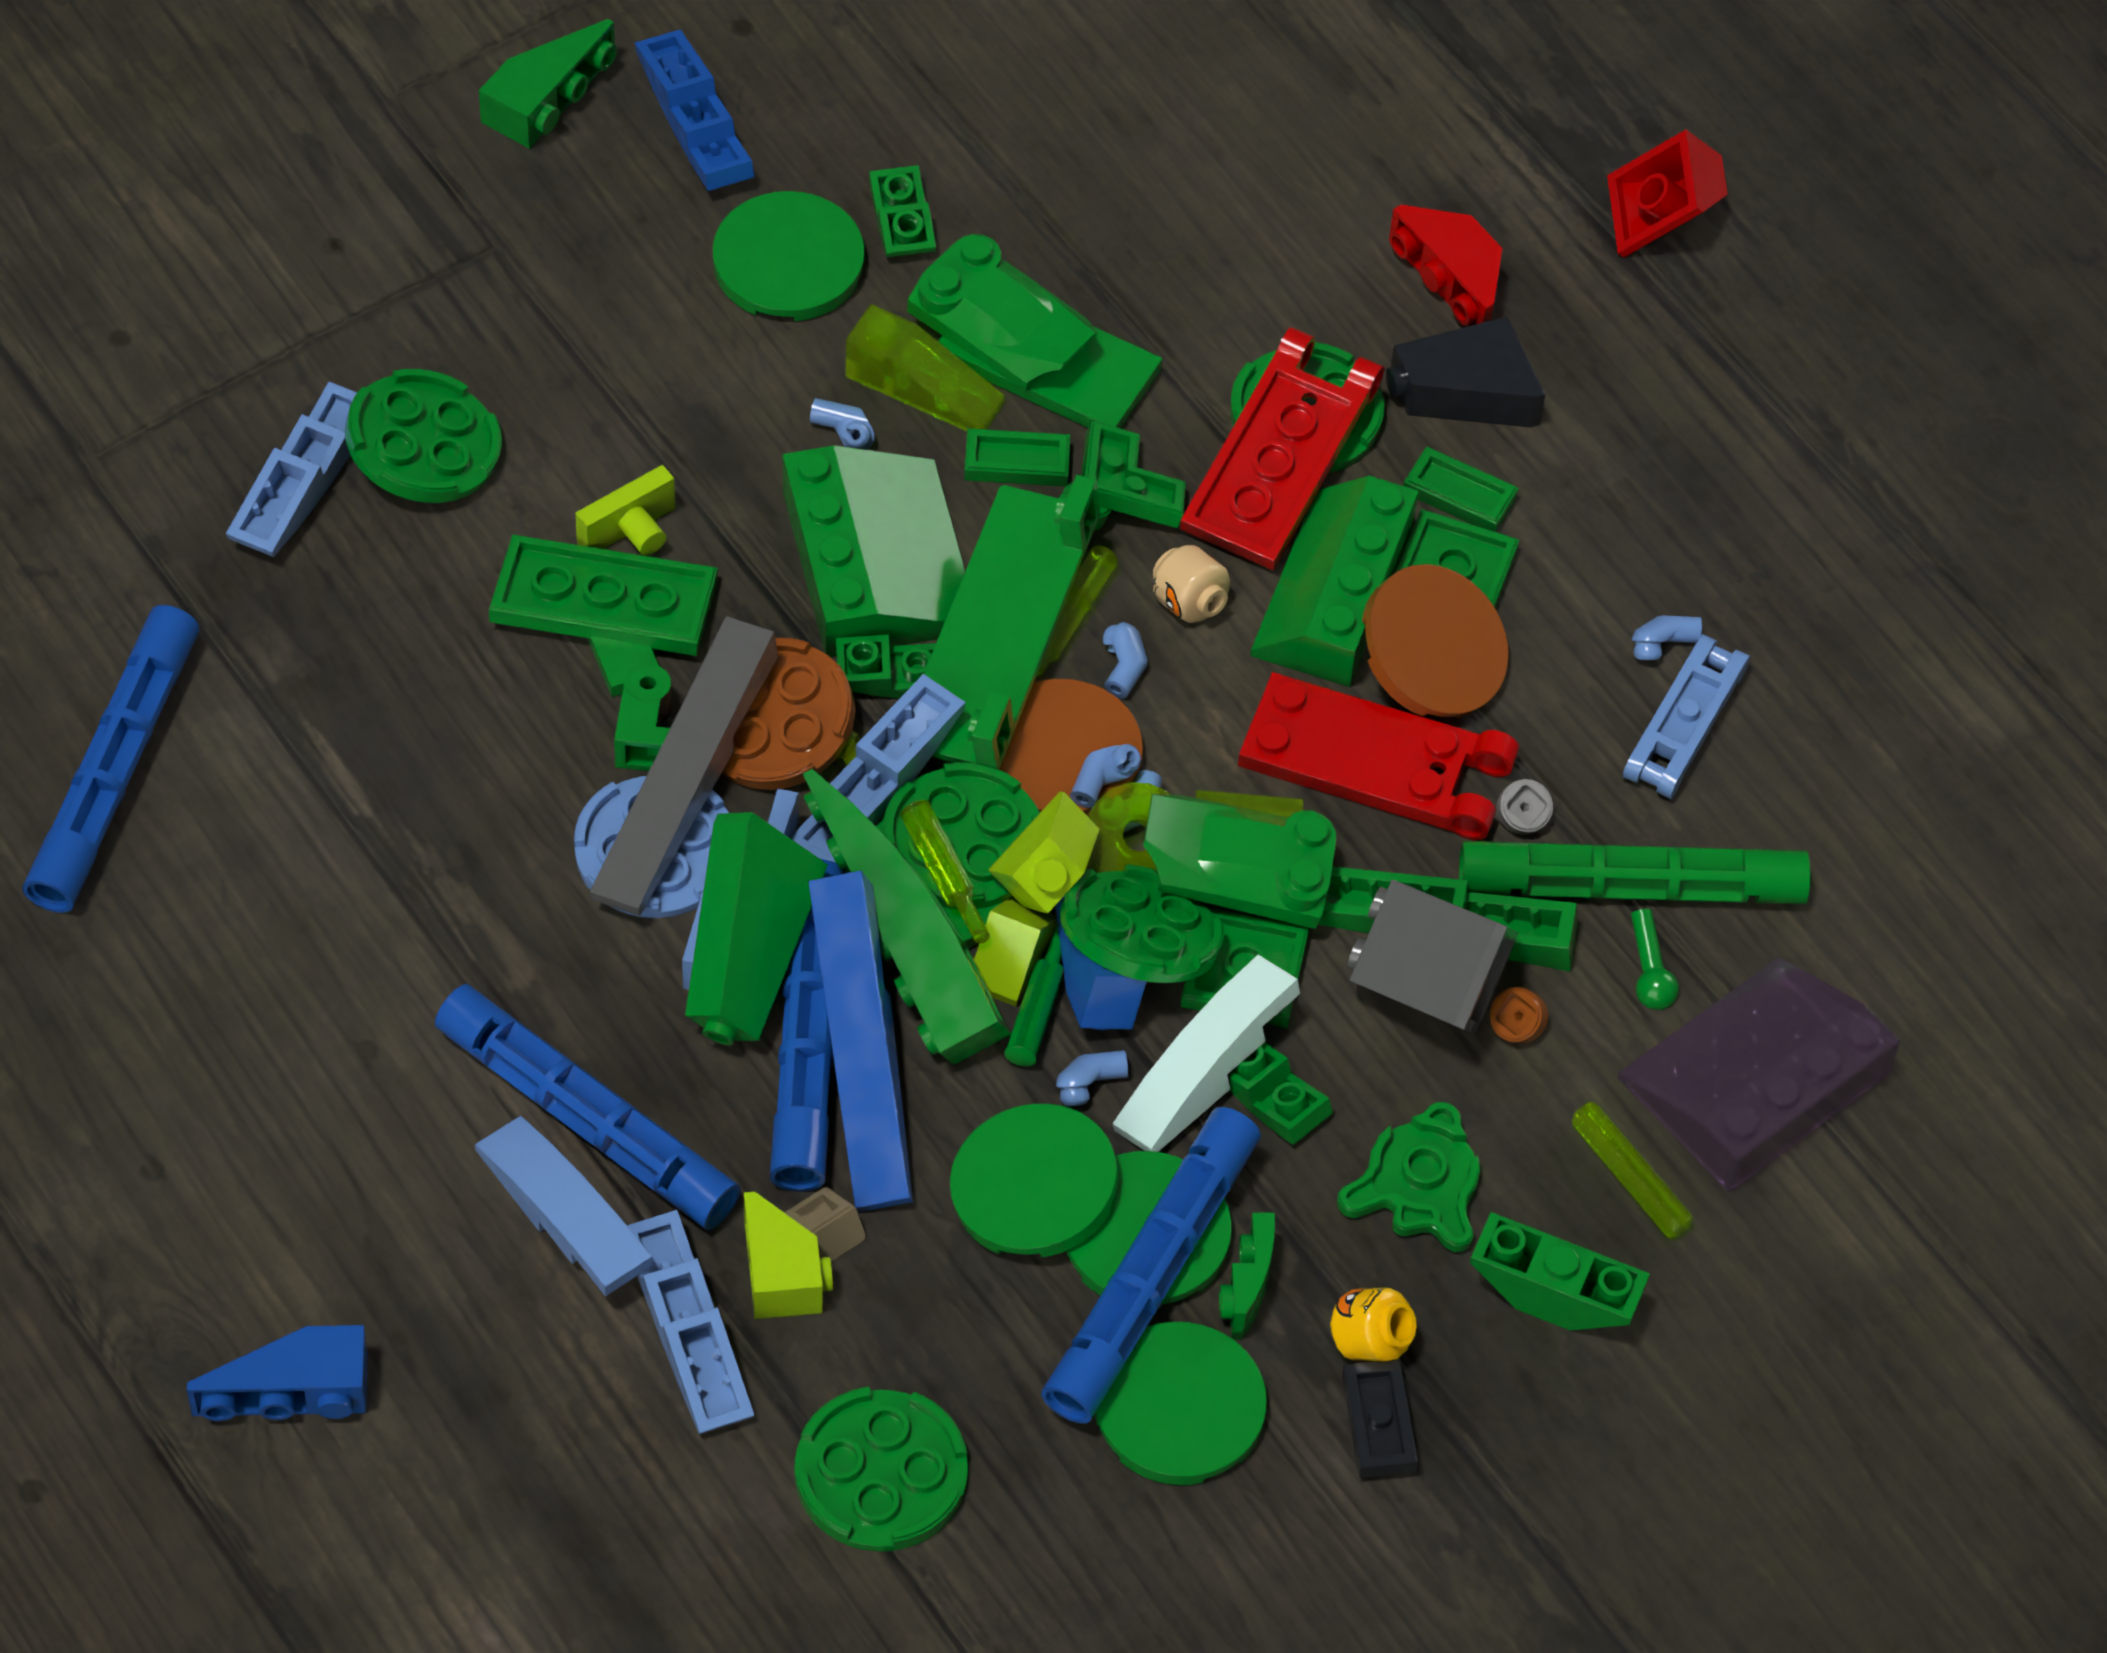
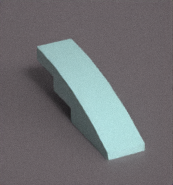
[1112,955,1300,1152]

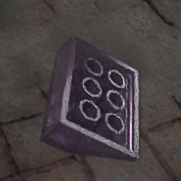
[1617,957,1900,1192]

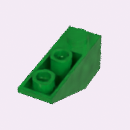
[478,19,617,149]

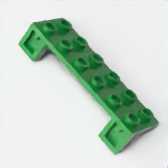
[924,474,1100,769]

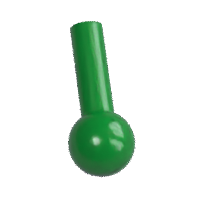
[1631,909,1679,1010]

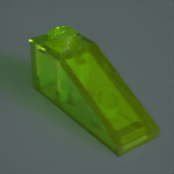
[845,304,1005,431]

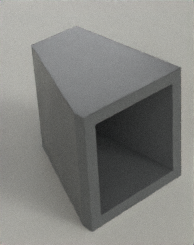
[1347,879,1519,1034]

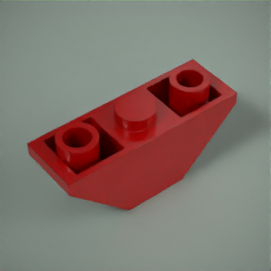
[1389,204,1503,326]

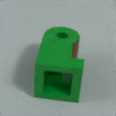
[614,664,672,771]

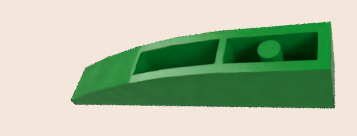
[803,769,1011,1065]

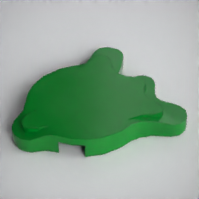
[1336,1102,1480,1252]

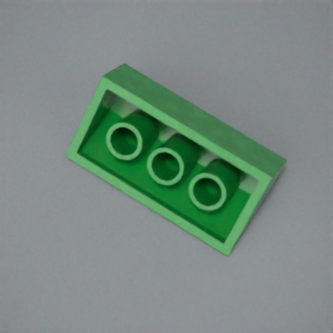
[1250,475,1419,687]

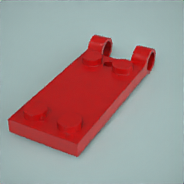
[1180,327,1385,571]
[1238,672,1520,840]

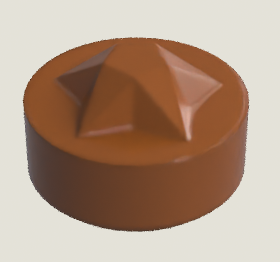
[1490,987,1548,1044]

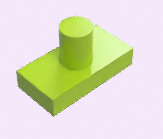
[575,464,675,556]

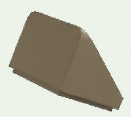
[784,1187,866,1262]

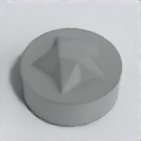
[1496,779,1553,835]

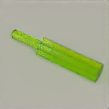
[900,800,990,944]

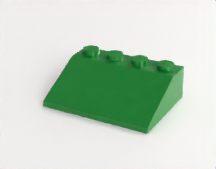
[782,445,965,658]

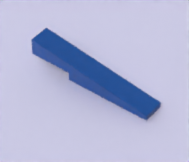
[808,870,913,1212]

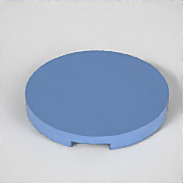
[574,776,729,918]

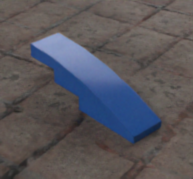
[635,29,754,191]

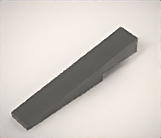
[590,616,778,916]

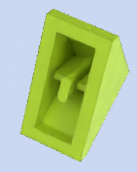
[974,897,1057,1007]

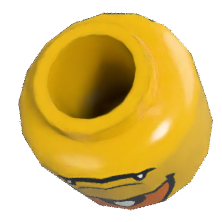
[1330,1288,1417,1362]

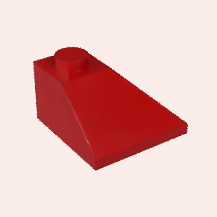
[1607,129,1728,257]

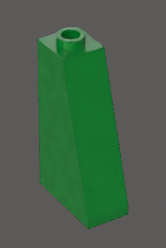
[685,812,828,1046]

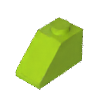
[988,791,1100,913]
[744,1192,833,1319]

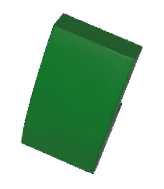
[868,165,936,258]
[836,634,936,698]
[1227,1043,1333,1145]
[1219,1212,1275,1340]

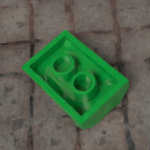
[907,234,1098,391]
[1143,794,1336,929]

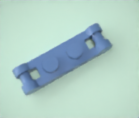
[1622,634,1751,799]

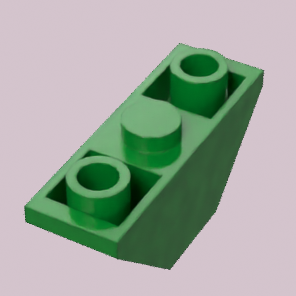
[1470,1212,1650,1331]

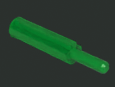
[1004,924,1064,1067]

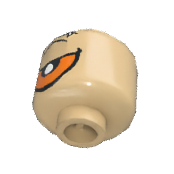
[1153,545,1230,623]

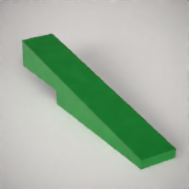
[1318,867,1578,972]

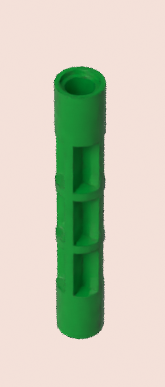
[1459,841,1810,904]

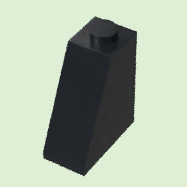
[1386,316,1546,427]

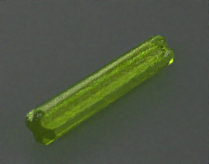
[1572,1102,1693,1239]

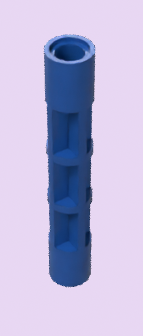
[22,605,200,913]
[770,859,845,1192]
[435,984,741,1231]
[1041,1107,1261,1423]

